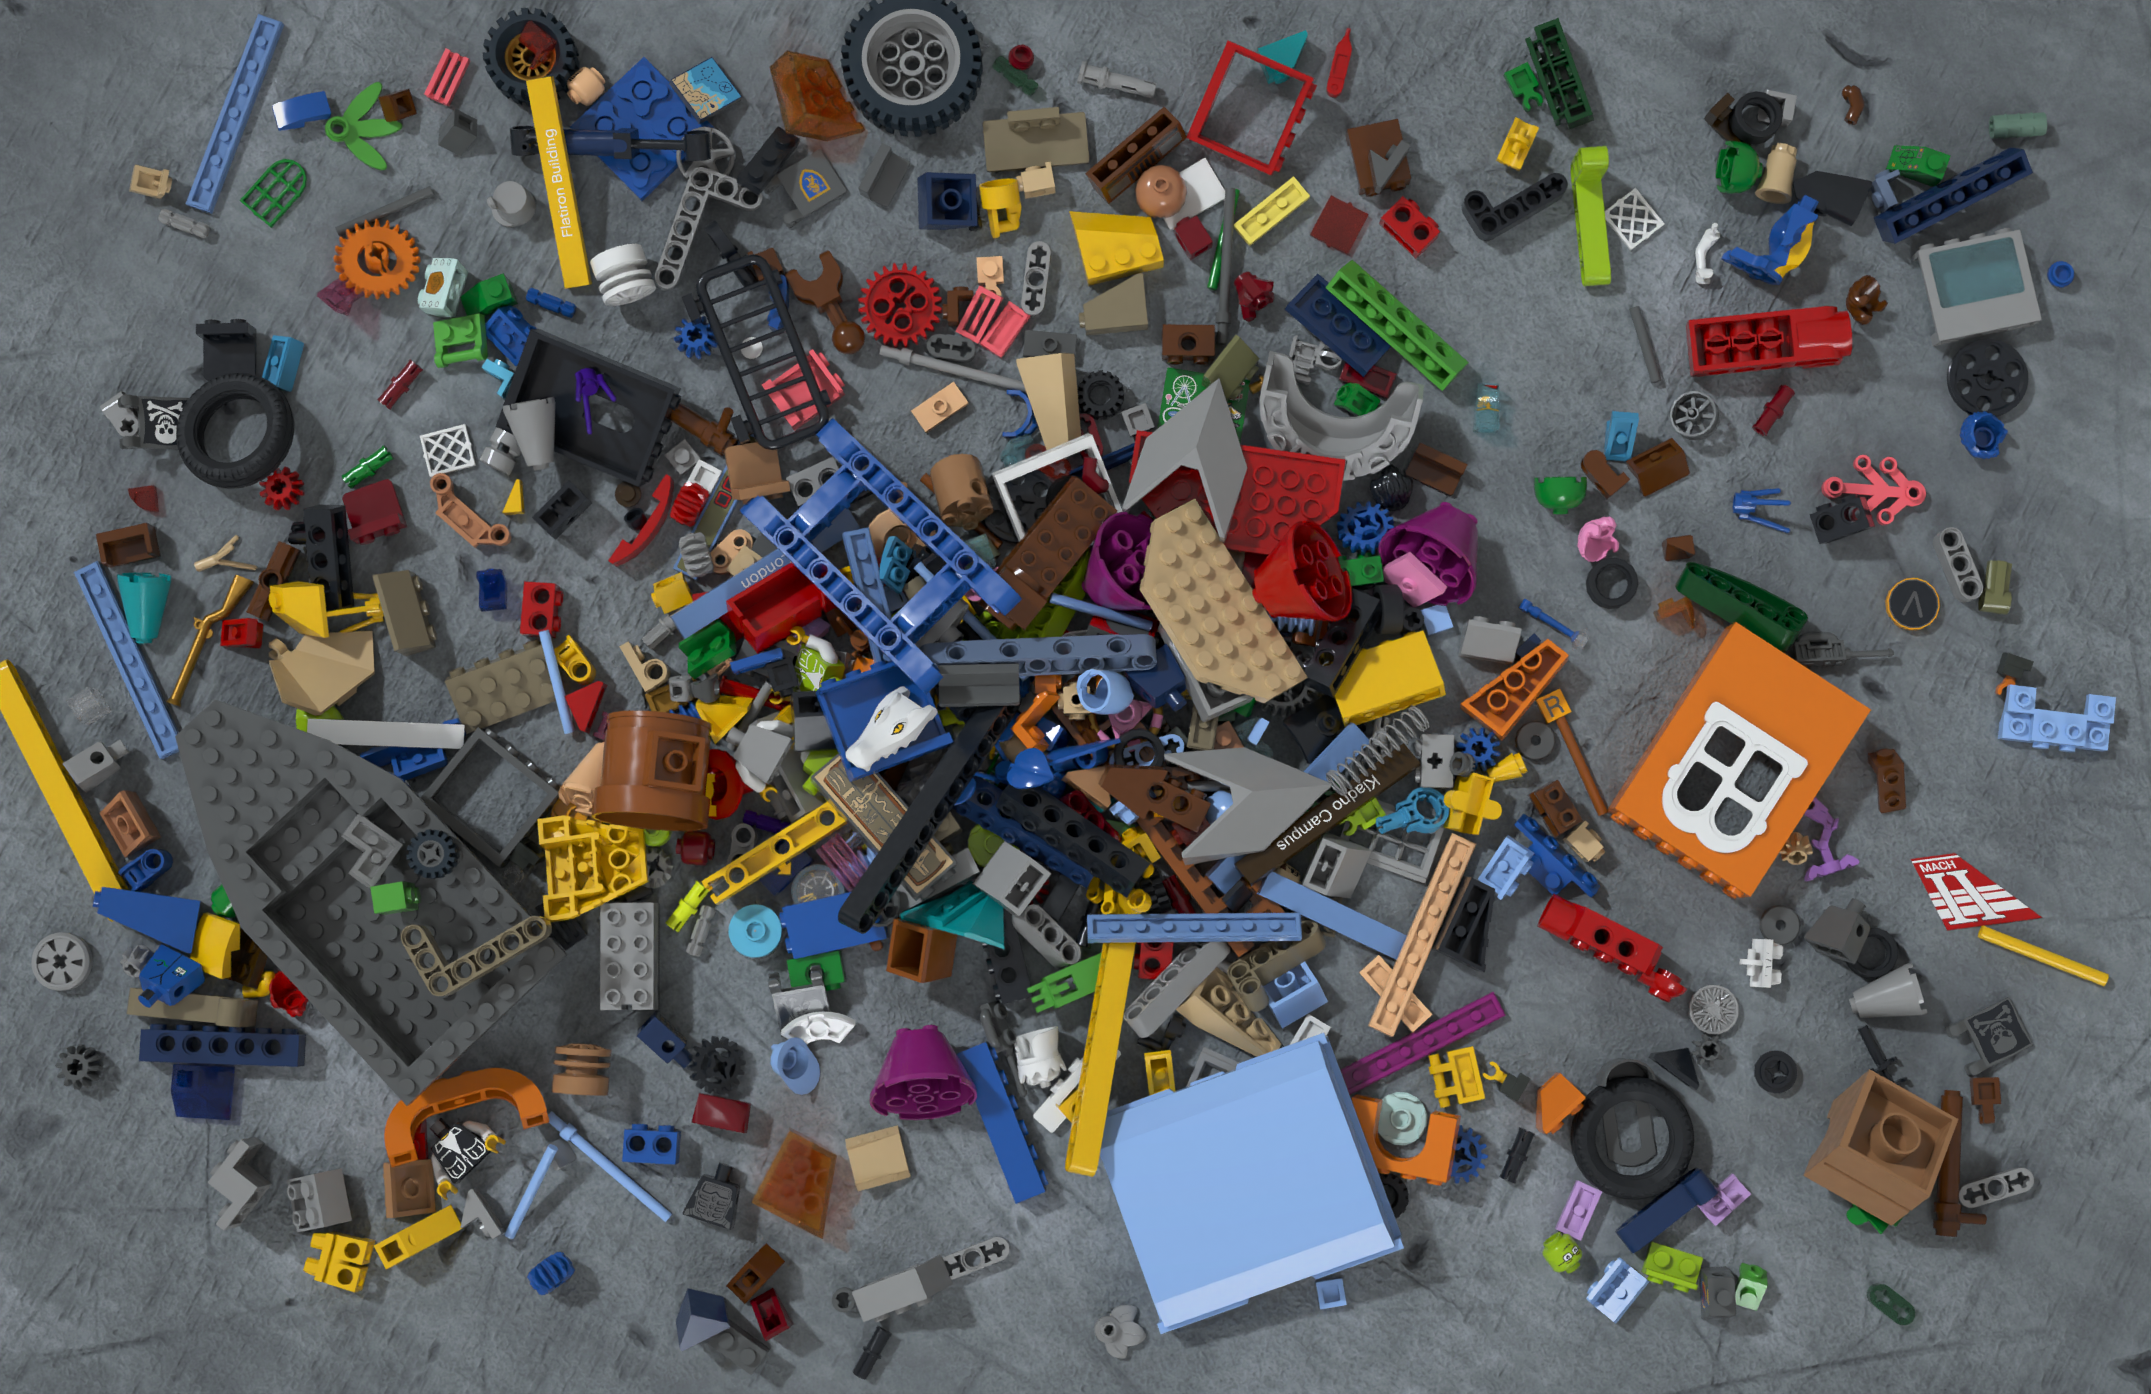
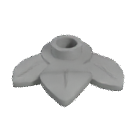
[1094,1305,1146,1358]

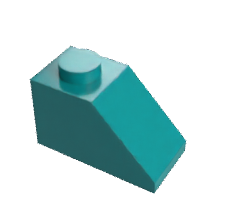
[1257,30,1308,84]

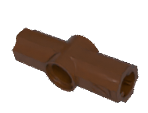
[246,541,301,622]

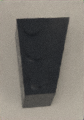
[1431,876,1495,973]

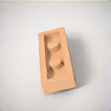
[1359,955,1433,1032]

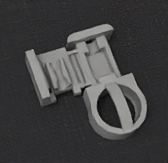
[1289,335,1343,385]

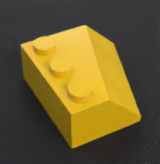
[1069,211,1164,286]

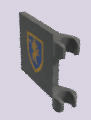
[764,149,847,228]

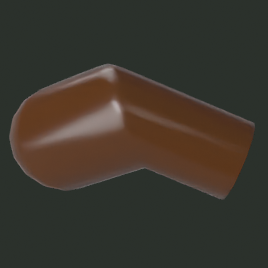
[1842,85,1865,125]

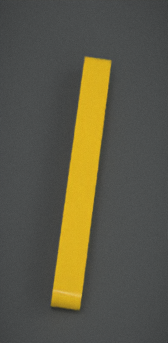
[0,659,129,922]
[1065,891,1142,1177]

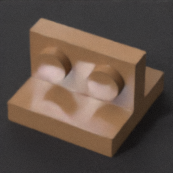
[383,1159,436,1218]

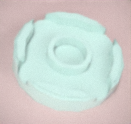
[1378,1092,1427,1145]

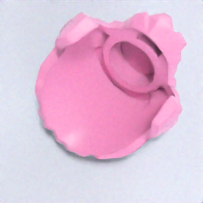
[1578,516,1619,562]

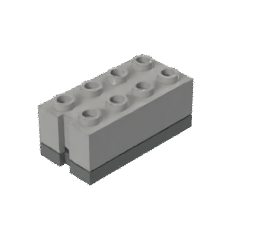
[600,903,660,1010]

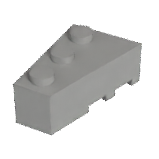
[852,1254,953,1323]

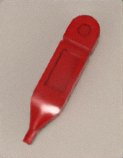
[1326,28,1352,98]

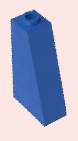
[92,886,200,953]

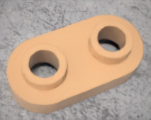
[710,529,754,575]

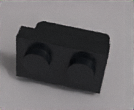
[196,319,256,381]

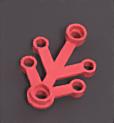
[1821,455,1926,525]

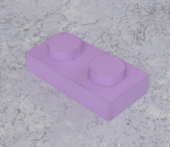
[1555,1180,1602,1241]

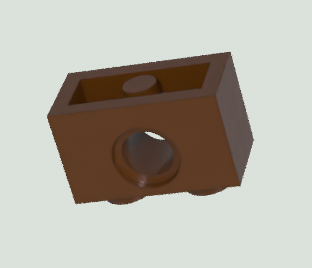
[1162,324,1215,365]

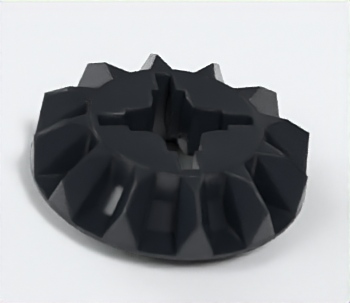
[1754,1051,1797,1093]

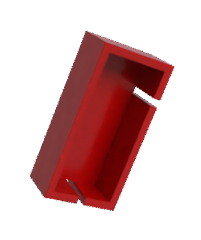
[726,562,837,654]

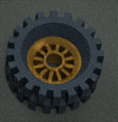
[482,8,580,107]

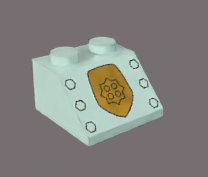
[418,258,468,319]

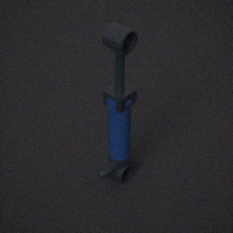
[510,126,711,161]

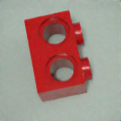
[1379,196,1440,259]
[520,581,563,638]
[1134,942,1173,980]

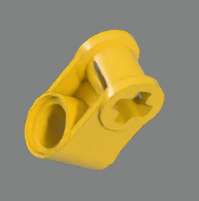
[554,634,596,685]

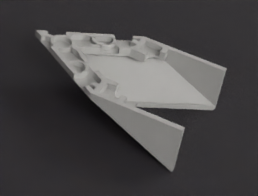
[1122,378,1247,544]
[1164,747,1333,865]

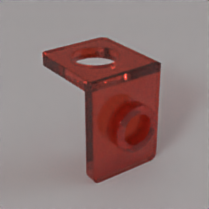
[519,21,557,70]

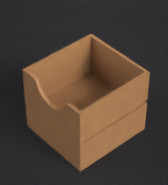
[1803,1069,1958,1226]

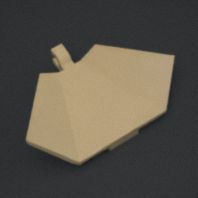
[269,631,375,715]

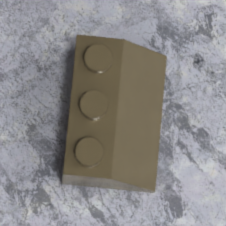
[373,570,437,656]

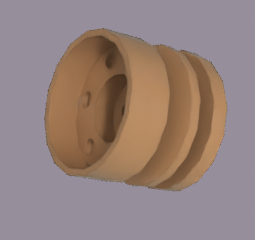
[552,1043,612,1096]

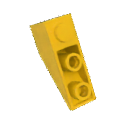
[374,1205,463,1269]

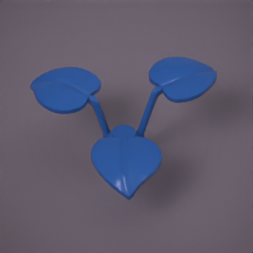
[954,717,1055,805]

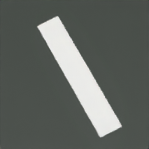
[307,719,465,749]

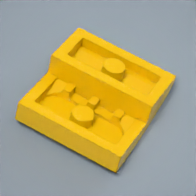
[190,912,240,979]

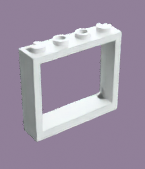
[991,433,1123,541]

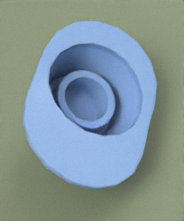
[770,1037,820,1095]

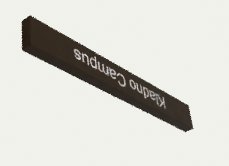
[1235,743,1420,887]

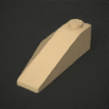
[1176,967,1281,1057]

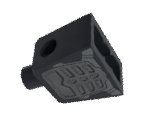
[683,1162,740,1230]

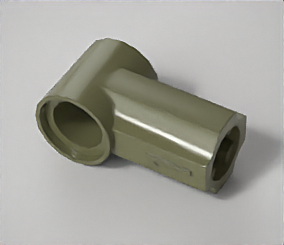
[1978,560,2012,615]

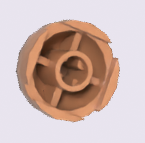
[1135,165,1187,218]

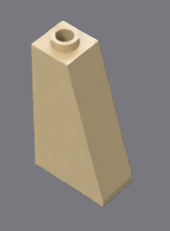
[1016,353,1081,450]

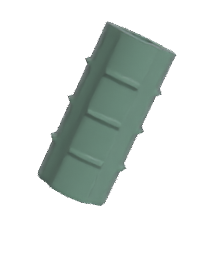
[1989,112,2047,139]

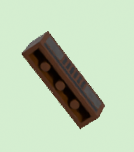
[1085,107,1187,204]

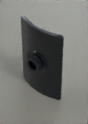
[1283,695,1366,764]

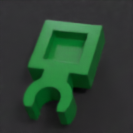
[1503,62,1543,112]

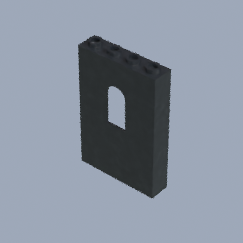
[496,329,681,487]

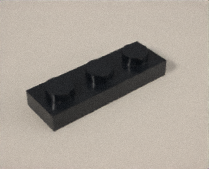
[737,126,800,195]

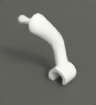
[1695,223,1720,284]

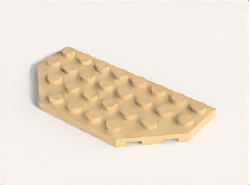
[1140,499,1308,703]

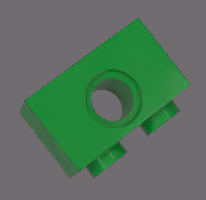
[787,951,847,991]

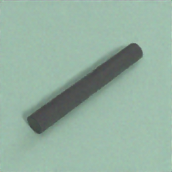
[1629,306,1661,383]

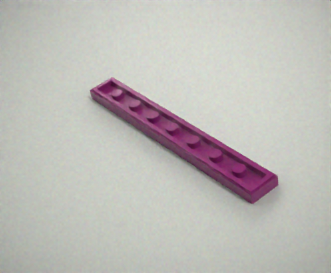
[1340,992,1506,1095]

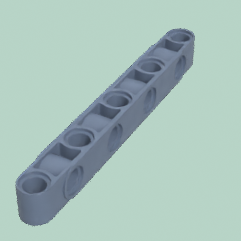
[919,634,1157,676]

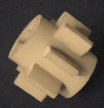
[1779,832,1813,865]

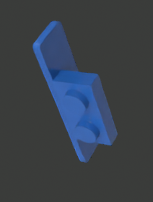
[360,718,467,781]
[1515,813,1600,898]

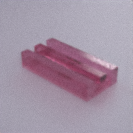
[816,834,867,892]

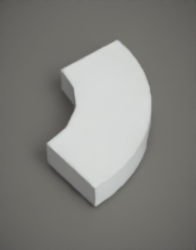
[781,1011,855,1045]

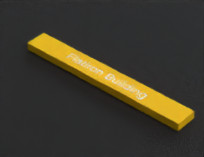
[526,76,592,289]

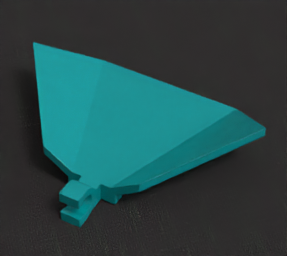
[899,881,1005,949]

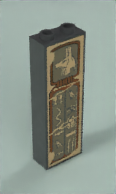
[811,753,957,901]

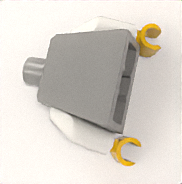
[726,720,794,802]

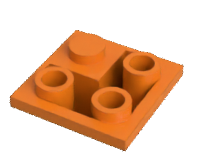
[1536,1072,1586,1134]

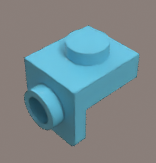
[482,359,514,400]

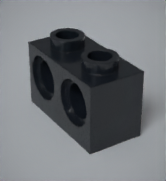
[1809,494,1875,544]

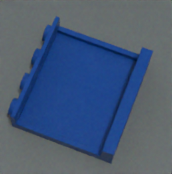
[816,660,953,782]

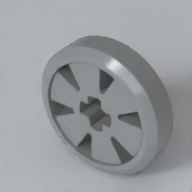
[31,932,93,991]

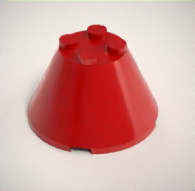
[1252,519,1352,622]

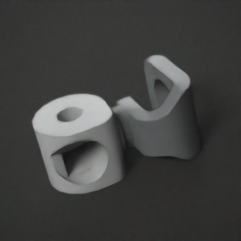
[669,674,720,703]

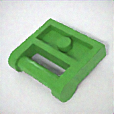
[433,314,488,368]

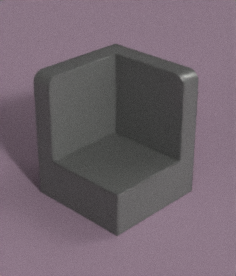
[438,109,477,156]

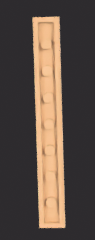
[1368,833,1476,1037]

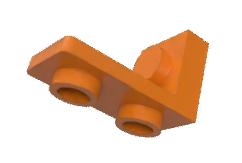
[1011,691,1060,752]

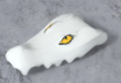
[846,686,938,771]

